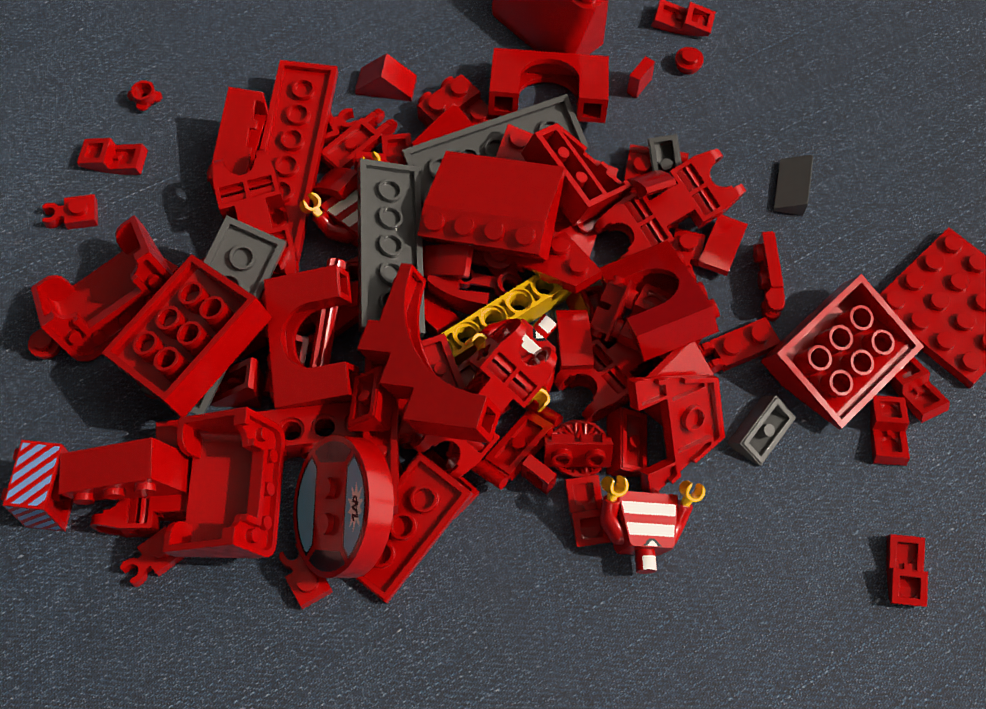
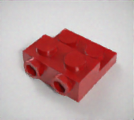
[417,74,500,128]

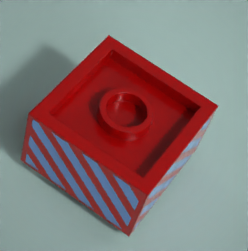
[1,440,73,532]

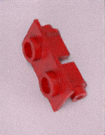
[590,275,639,344]
[544,433,614,468]

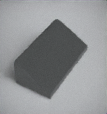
[647,134,682,196]
[773,155,814,216]
[727,395,796,466]

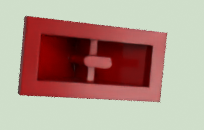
[355,53,417,102]
[210,357,264,408]

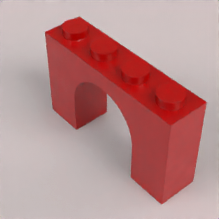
[488,48,609,123]
[600,240,720,362]
[262,264,359,409]

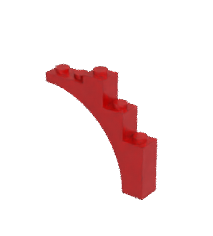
[357,263,501,444]

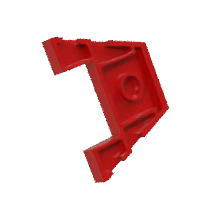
[627,374,725,493]

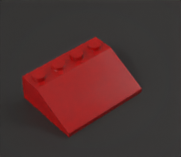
[417,151,566,261]
[102,254,272,417]
[761,274,924,429]

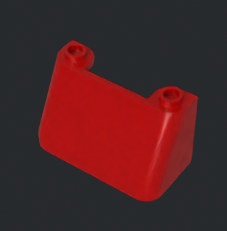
[492,0,609,55]
[31,215,173,362]
[163,406,285,559]

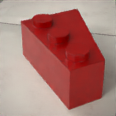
[207,87,268,195]
[521,123,633,227]
[59,437,189,505]

